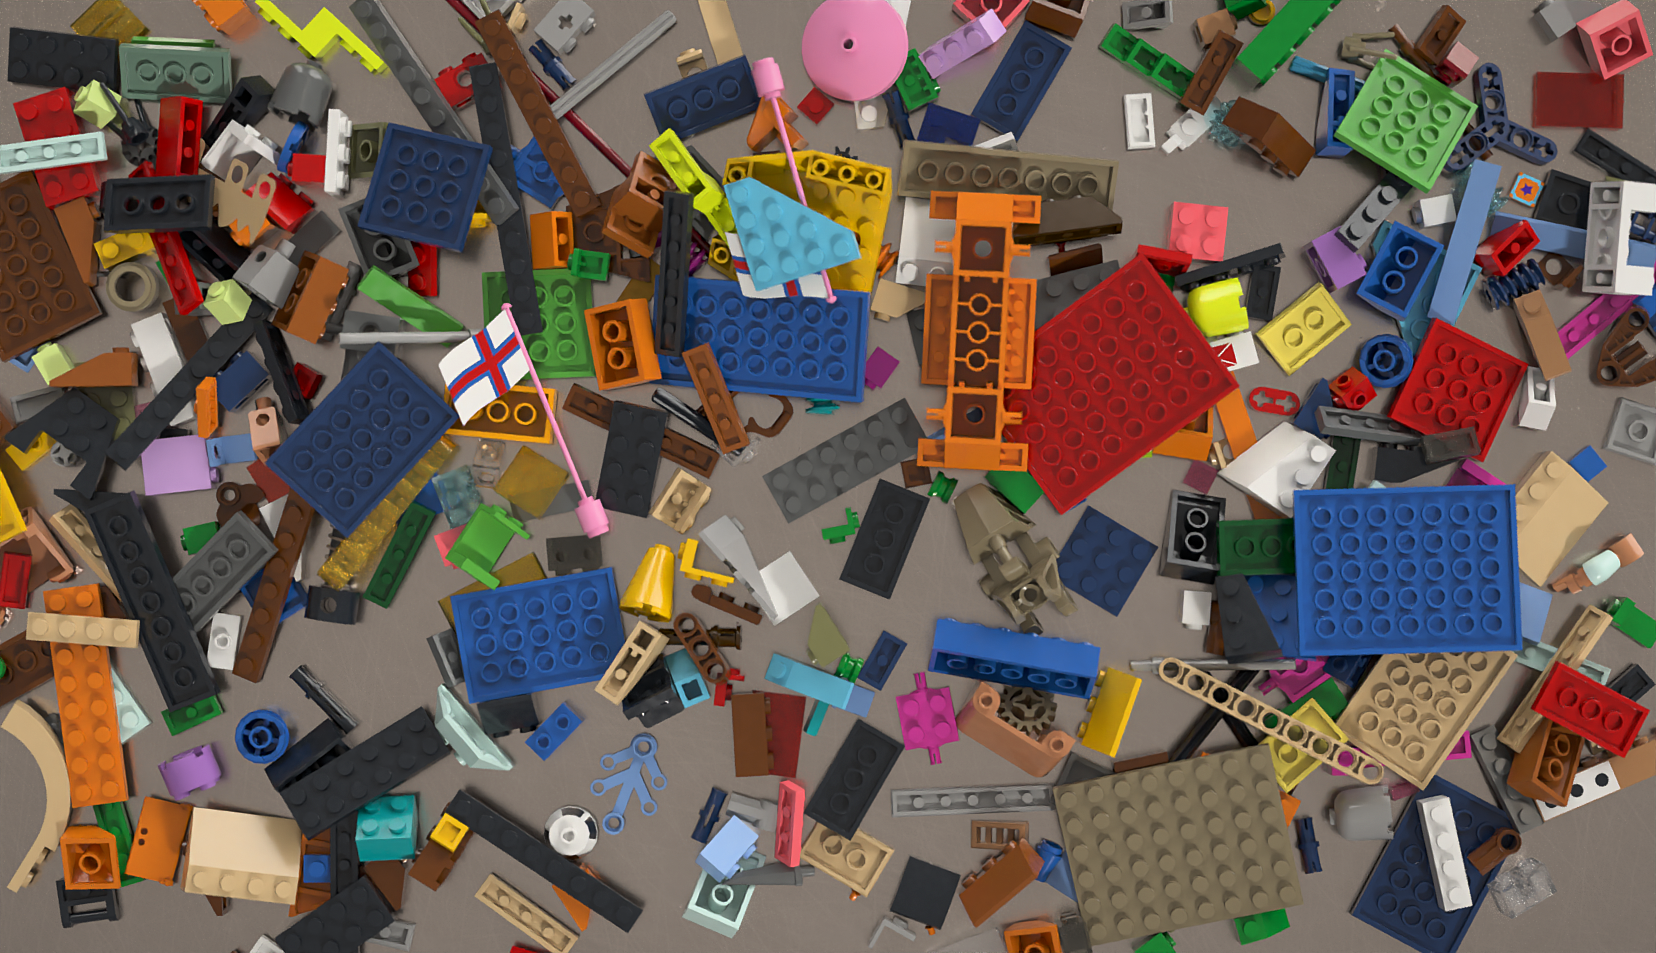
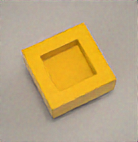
[430,813,469,852]

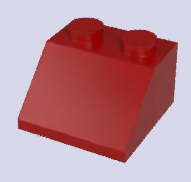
[245,172,316,235]

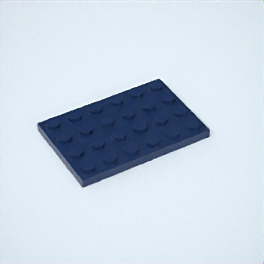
[264,341,459,538]
[1350,774,1514,953]

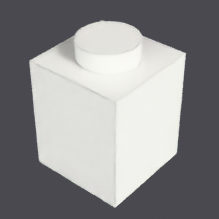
[1412,194,1456,229]
[1179,590,1212,630]

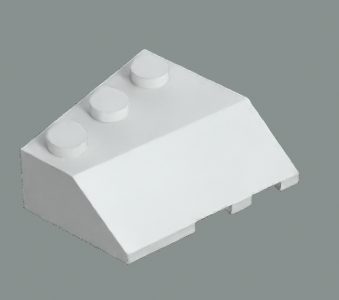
[1217,421,1336,518]

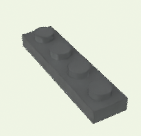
[1314,406,1422,446]
[1470,724,1544,835]

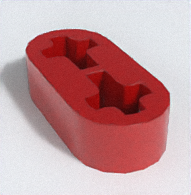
[1247,387,1300,416]

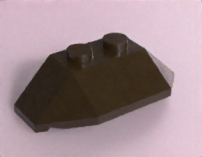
[1013,195,1123,246]

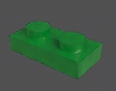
[161,695,223,736]

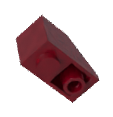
[1432,41,1479,87]

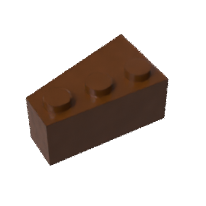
[1222,96,1316,178]
[408,802,475,892]

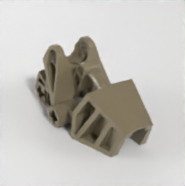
[953,483,1078,635]

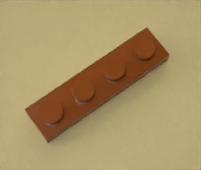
[682,342,750,454]

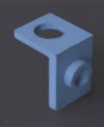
[206,433,258,467]
[832,685,875,718]

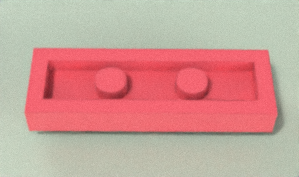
[774,780,805,868]

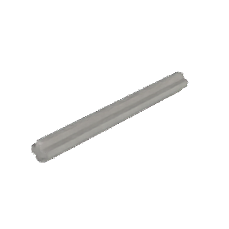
[550,10,677,120]

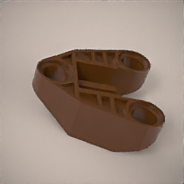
[1596,305,1656,387]

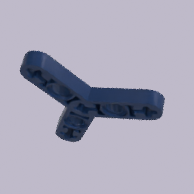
[1443,63,1558,173]

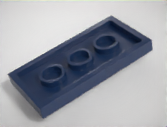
[970,20,1072,142]
[644,54,761,139]

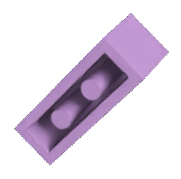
[918,8,1006,79]

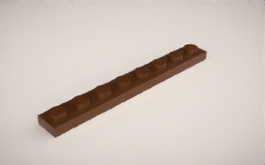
[475,9,601,218]
[232,487,315,683]

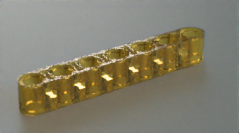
[317,435,456,591]

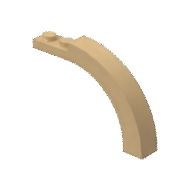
[1,699,72,893]

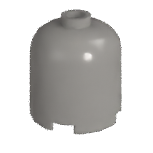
[1329,785,1394,841]

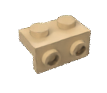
[649,467,711,534]

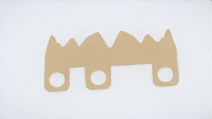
[187,138,276,245]

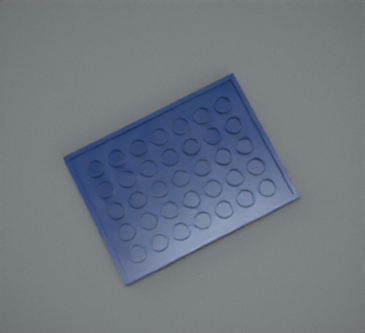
[1292,484,1523,656]

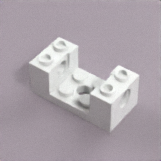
[1582,181,1656,295]

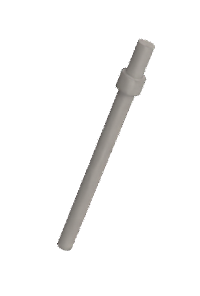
[338,329,481,344]
[1131,657,1296,674]

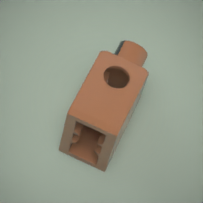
[248,397,287,466]

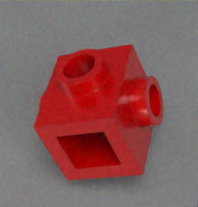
[1329,366,1377,411]

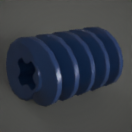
[1483,258,1545,310]

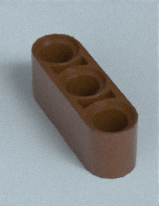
[673,613,731,685]

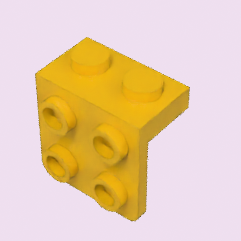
[677,538,735,587]

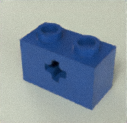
[525,701,585,761]

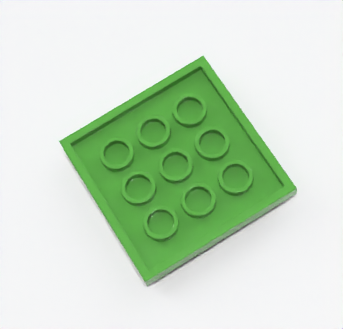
[1333,48,1478,194]
[482,268,596,380]

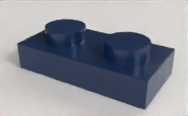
[857,630,907,691]

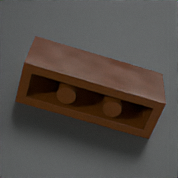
[731,692,774,777]

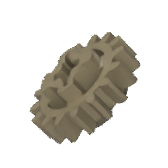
[997,686,1057,737]

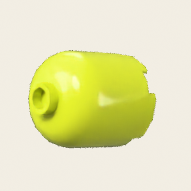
[1184,277,1249,337]

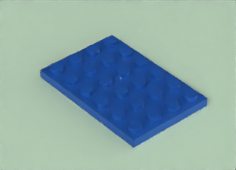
[450,567,625,704]

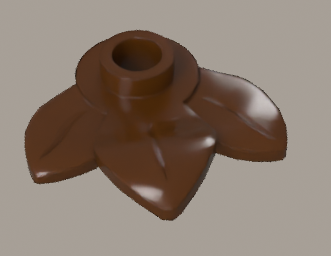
[216,482,265,527]

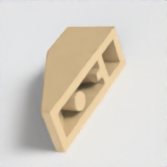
[595,621,670,705]

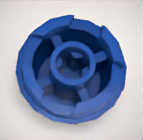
[1359,334,1413,388]
[235,710,289,764]

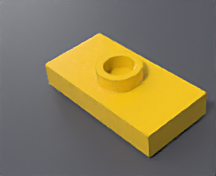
[5,432,58,471]

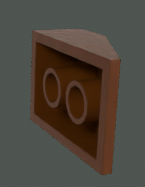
[1024,0,1090,38]

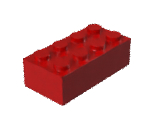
[13,87,102,210]

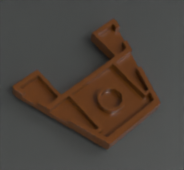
[566,184,652,283]

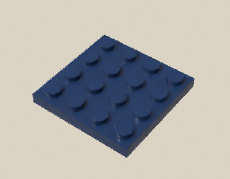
[358,122,493,253]

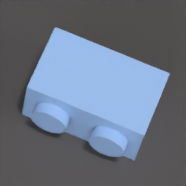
[695,815,759,883]

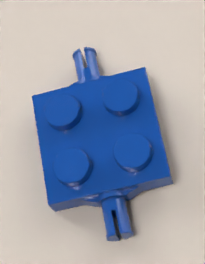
[511,136,582,210]

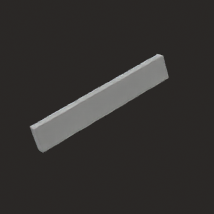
[890,783,1055,817]

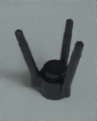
[100,82,151,146]

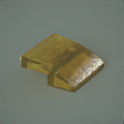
[70,0,150,61]

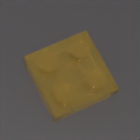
[493,445,569,520]

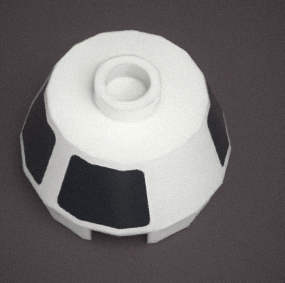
[544,806,598,861]

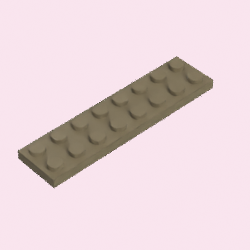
[897,140,1119,211]

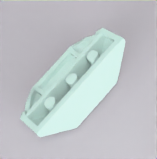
[435,683,515,771]

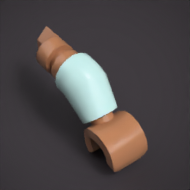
[1552,533,1644,595]

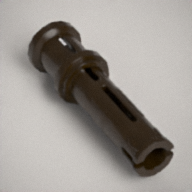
[659,625,742,650]

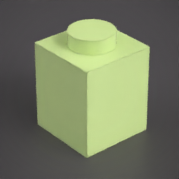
[73,80,121,129]
[203,279,252,325]
[32,342,74,385]

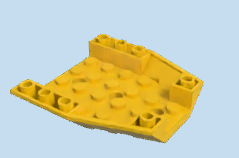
[708,150,892,294]

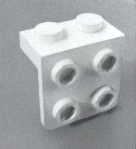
[201,119,281,183]

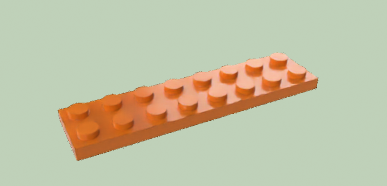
[43,583,129,808]

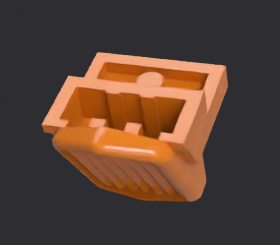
[747,97,809,153]

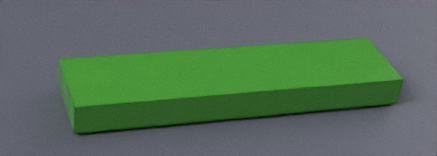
[357,265,463,348]

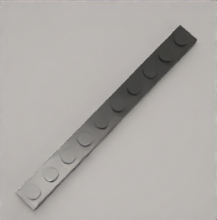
[349,0,520,225]

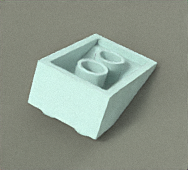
[682,852,766,938]

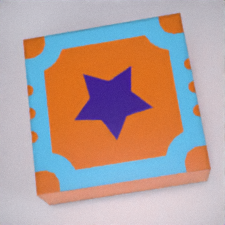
[1507,172,1545,209]

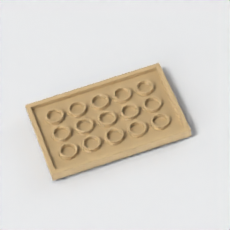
[1335,651,1518,791]

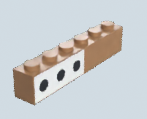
[1532,734,1656,822]

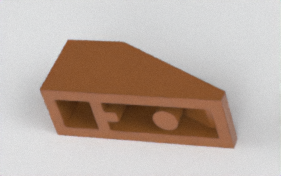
[54,196,101,287]
[49,347,138,388]

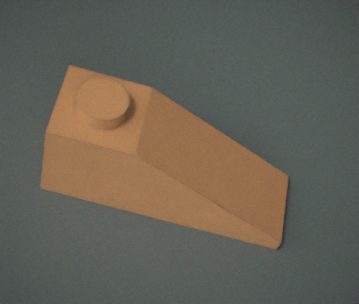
[1514,289,1572,381]

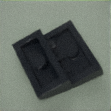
[890,856,961,930]

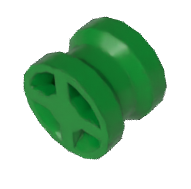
[927,471,958,504]
[834,653,864,683]

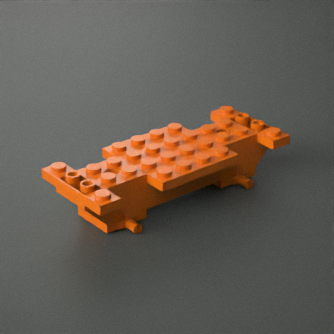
[917,191,1041,472]

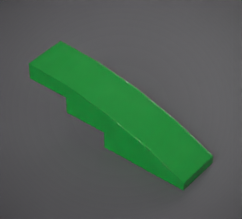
[1098,23,1194,99]

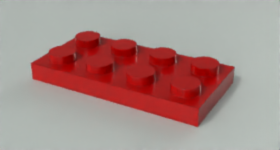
[1530,660,1650,758]

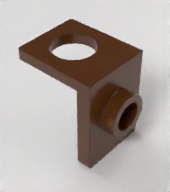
[1537,252,1584,290]

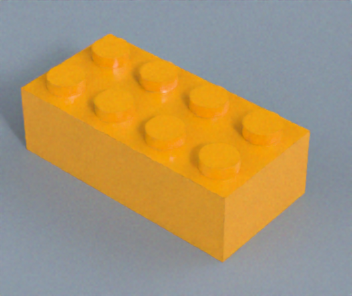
[443,383,558,444]

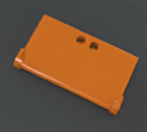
[124,796,194,886]

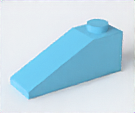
[764,653,854,710]

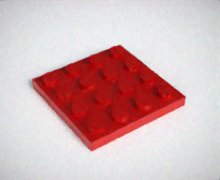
[1387,318,1529,463]

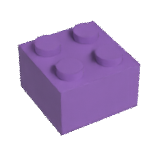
[1303,226,1367,293]

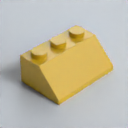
[1077,666,1142,758]

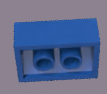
[1356,221,1445,322]

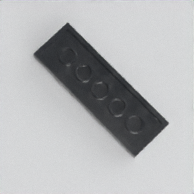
[280,706,451,841]

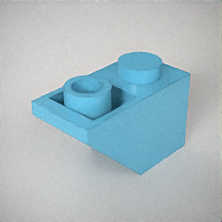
[665,648,711,708]

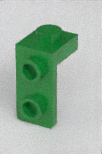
[1606,596,1656,648]

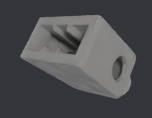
[232,238,299,309]

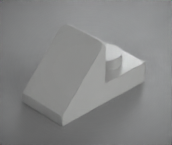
[1122,0,1173,31]

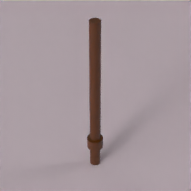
[1389,24,1493,161]

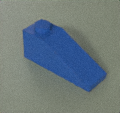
[1316,68,1355,158]

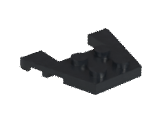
[4,387,120,501]

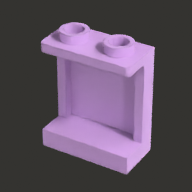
[141,435,219,496]

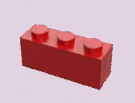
[155,96,203,177]

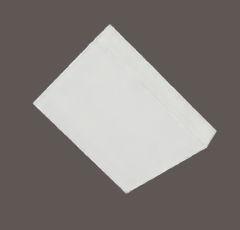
[760,551,819,626]

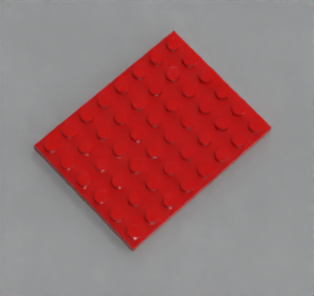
[1001,253,1240,515]

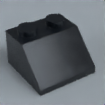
[477,692,542,738]

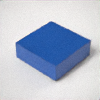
[1567,445,1607,482]

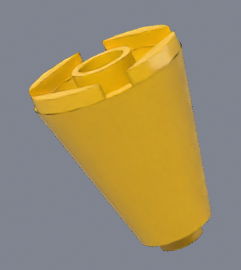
[619,544,675,622]

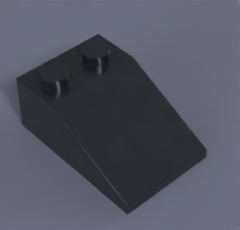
[1160,489,1226,585]

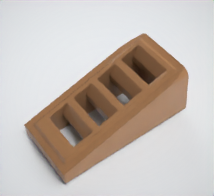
[971,820,1029,850]

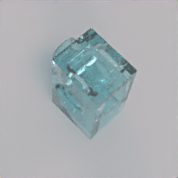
[431,464,483,529]

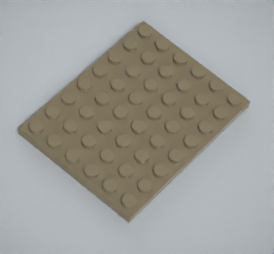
[1052,743,1304,947]

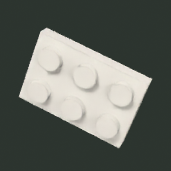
[324,109,352,198]

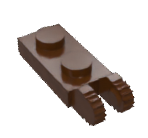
[691,584,764,625]

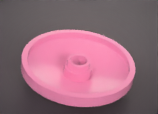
[802,0,908,101]

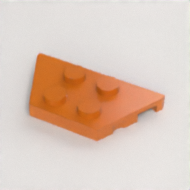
[288,828,330,917]

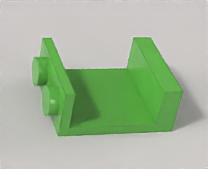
[445,503,530,591]

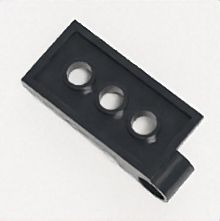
[99,174,215,234]

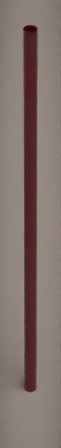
[445,0,711,258]

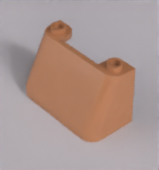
[0,506,74,625]
[956,679,1076,777]

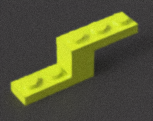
[255,0,388,74]
[649,128,738,249]

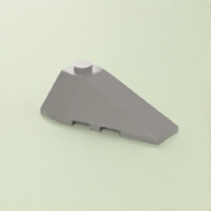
[698,515,778,619]

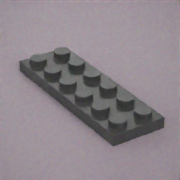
[762,398,927,524]
[172,510,278,634]

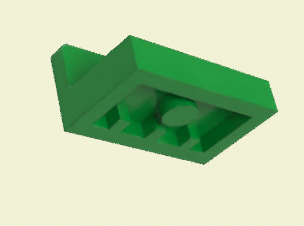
[895,48,941,112]

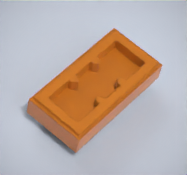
[194,377,218,438]

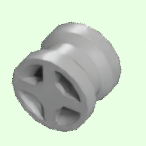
[50,442,82,467]

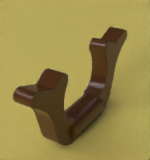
[744,394,794,438]

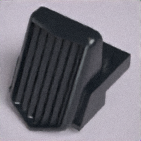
[622,653,685,728]

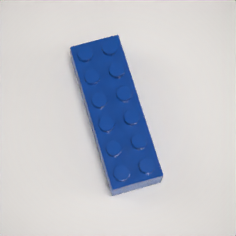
[928,618,1101,699]

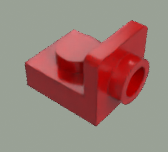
[714,668,745,707]

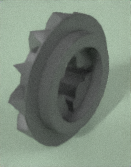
[121,125,158,167]

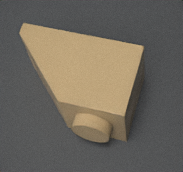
[870,278,926,322]

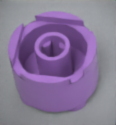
[157,744,222,801]

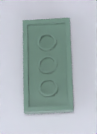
[119,43,232,103]

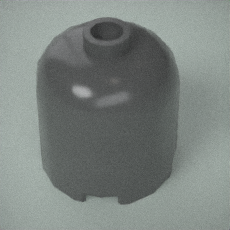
[267,60,333,129]

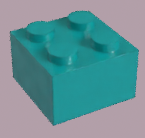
[355,795,418,861]

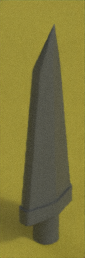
[721,863,815,886]

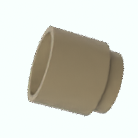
[106,262,160,312]

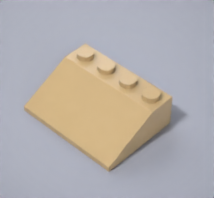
[1515,451,1608,587]
[180,807,302,905]

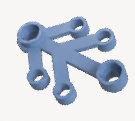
[590,733,668,835]

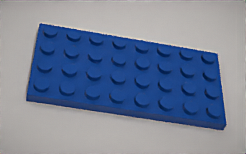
[649,274,871,403]

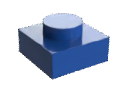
[304,854,330,883]

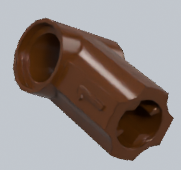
[1205,600,1225,656]
[1467,827,1522,876]

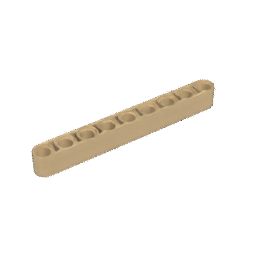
[1159,658,1384,784]

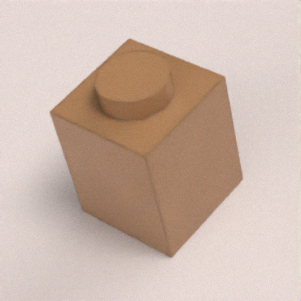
[1193,8,1238,49]

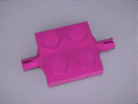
[1258,656,1331,703]
[896,672,960,765]

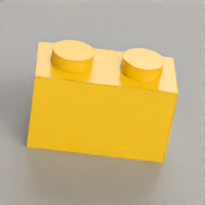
[94,233,156,271]

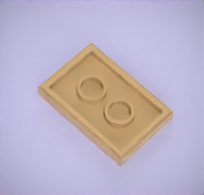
[800,821,894,897]

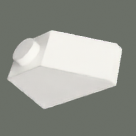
[1519,366,1556,431]

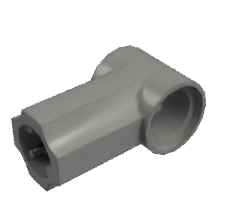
[725,792,778,833]

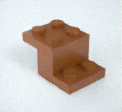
[601,151,681,259]

